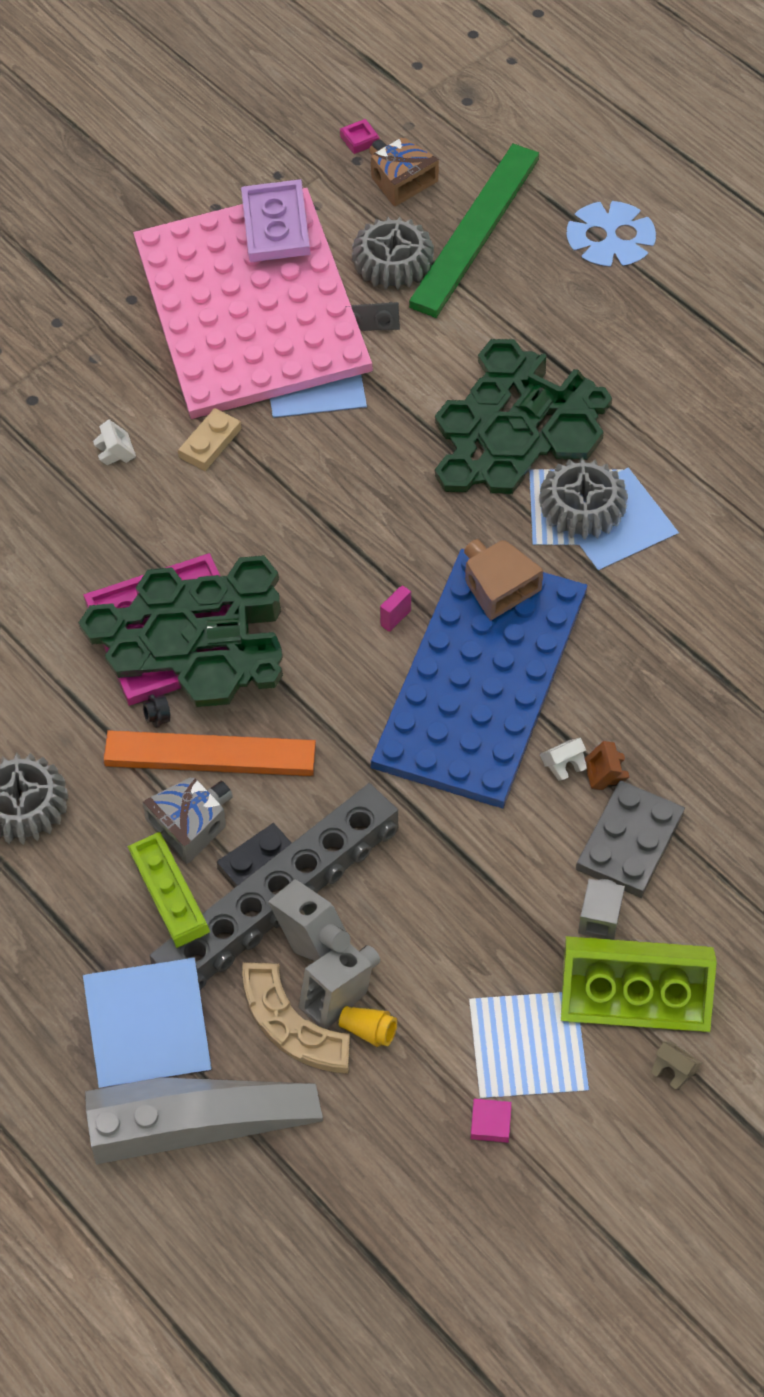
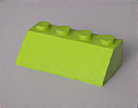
[561,936,717,1032]

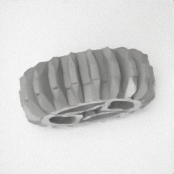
[352,216,434,290]
[539,457,628,540]
[0,752,68,845]

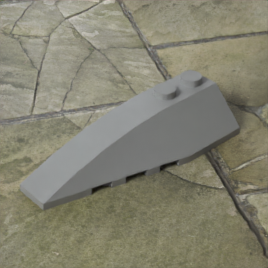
[85,1077,323,1164]

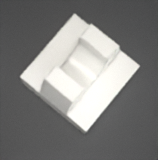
[93,419,136,465]
[540,738,587,781]

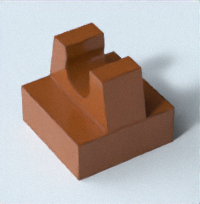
[585,741,630,790]

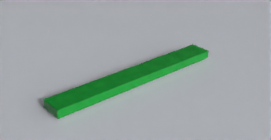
[409,143,539,318]

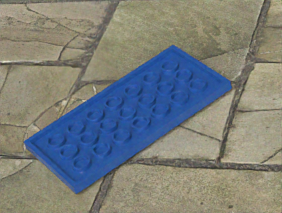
[371,549,588,809]

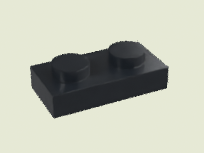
[216,823,292,888]

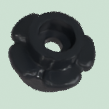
[143,694,170,728]

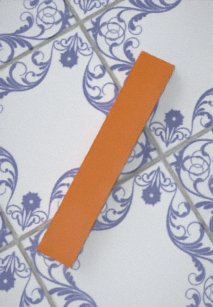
[104,730,316,776]

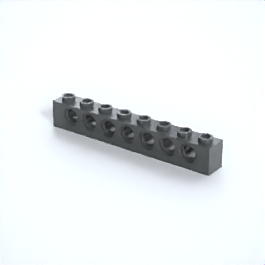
[150,782,398,990]

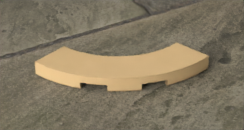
[242,963,350,1074]

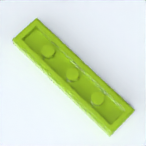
[127,832,210,948]

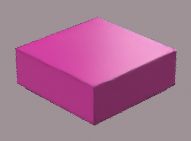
[340,119,379,154]
[380,585,411,632]
[470,1099,512,1143]

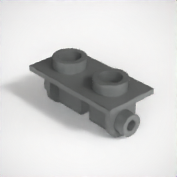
[345,302,400,331]

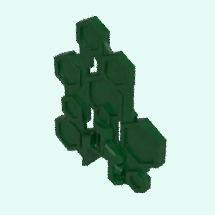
[435,339,612,494]
[78,555,283,707]

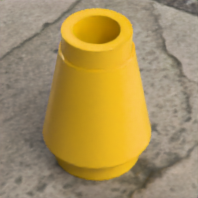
[339,1006,397,1047]

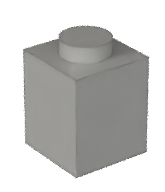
[578,879,625,940]

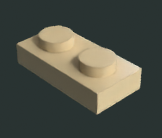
[178,408,242,471]

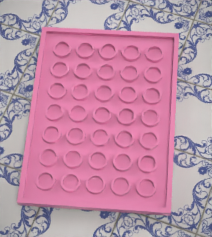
[133,187,373,419]

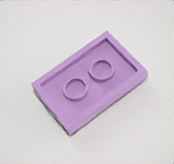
[241,179,311,262]

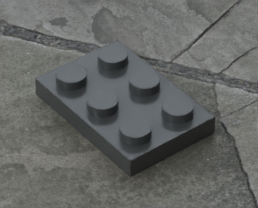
[576,780,685,898]

